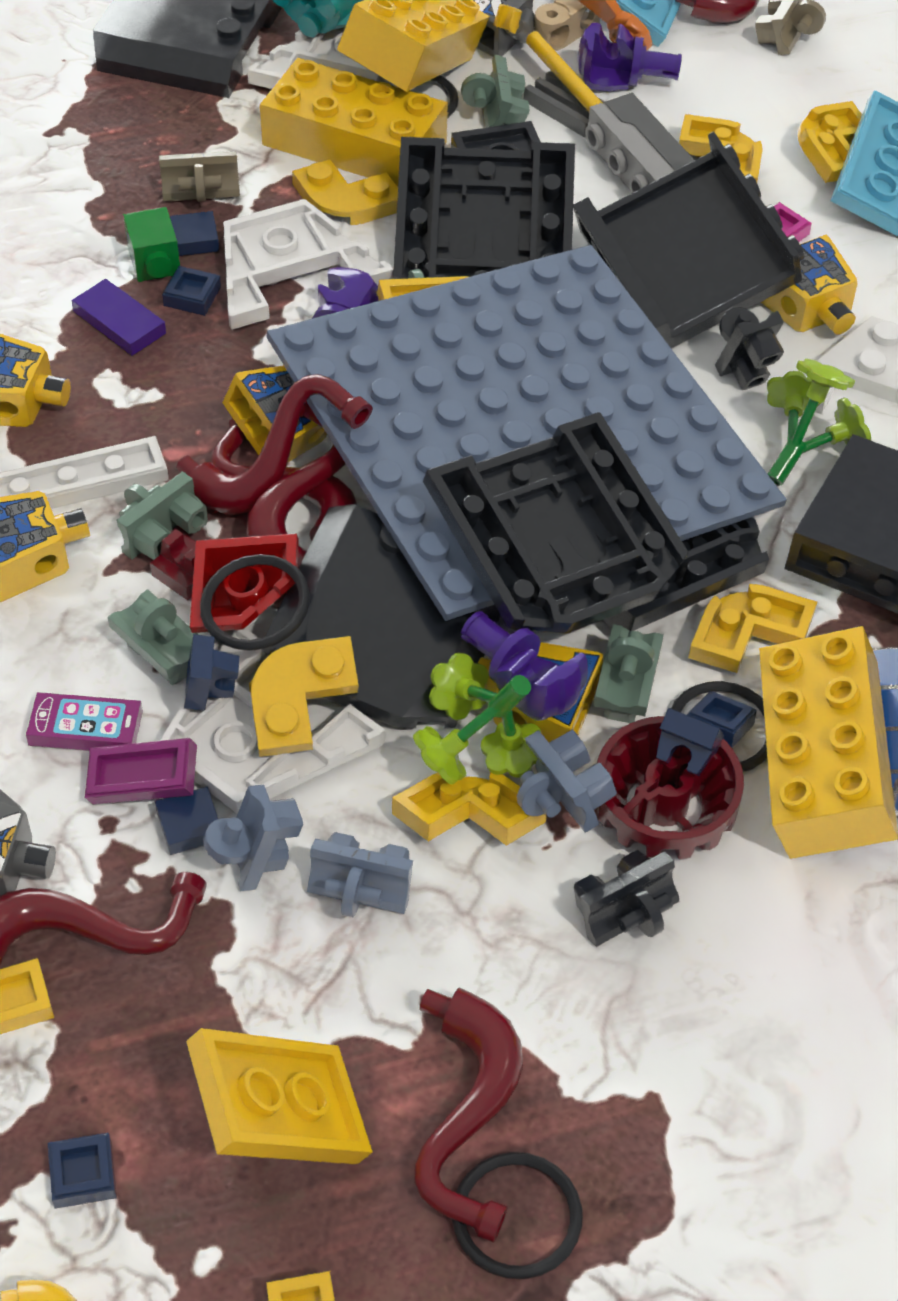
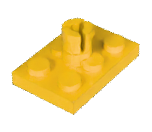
[186,1028,373,1164]

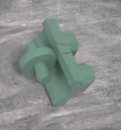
[461,55,530,128]
[116,471,208,560]
[107,589,199,685]
[594,624,664,723]

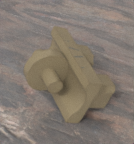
[755,0,826,55]
[159,151,240,202]

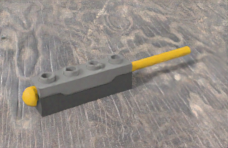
[526,31,694,193]

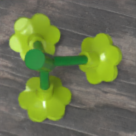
[767,359,871,486]
[413,653,542,784]

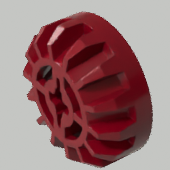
[597,716,744,860]

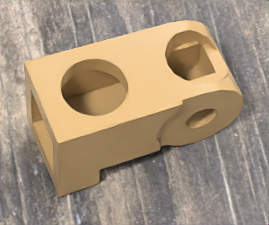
[534,0,600,51]

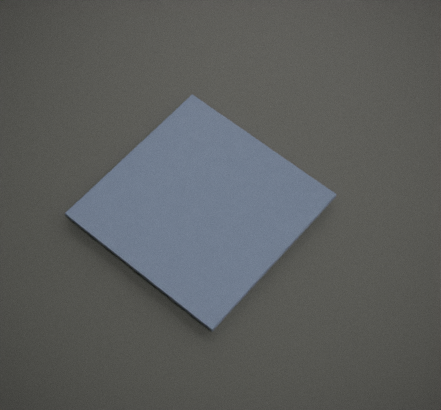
[266,245,787,621]

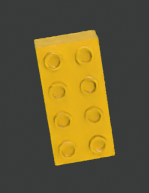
[337,0,490,92]
[260,57,448,187]
[759,626,898,859]

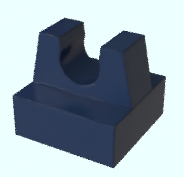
[184,634,240,711]
[656,708,724,776]

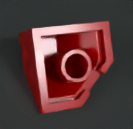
[190,533,299,633]

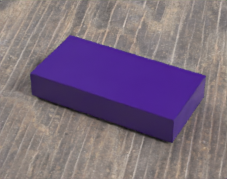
[71,278,166,356]

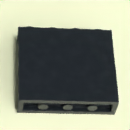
[573,132,804,348]
[784,434,898,613]

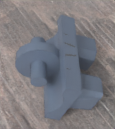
[517,729,617,833]
[203,785,303,892]
[307,832,413,917]

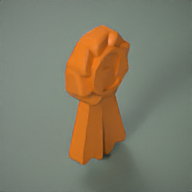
[578,0,652,50]

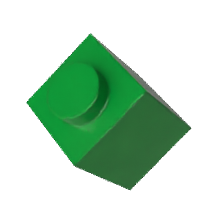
[123,207,180,282]

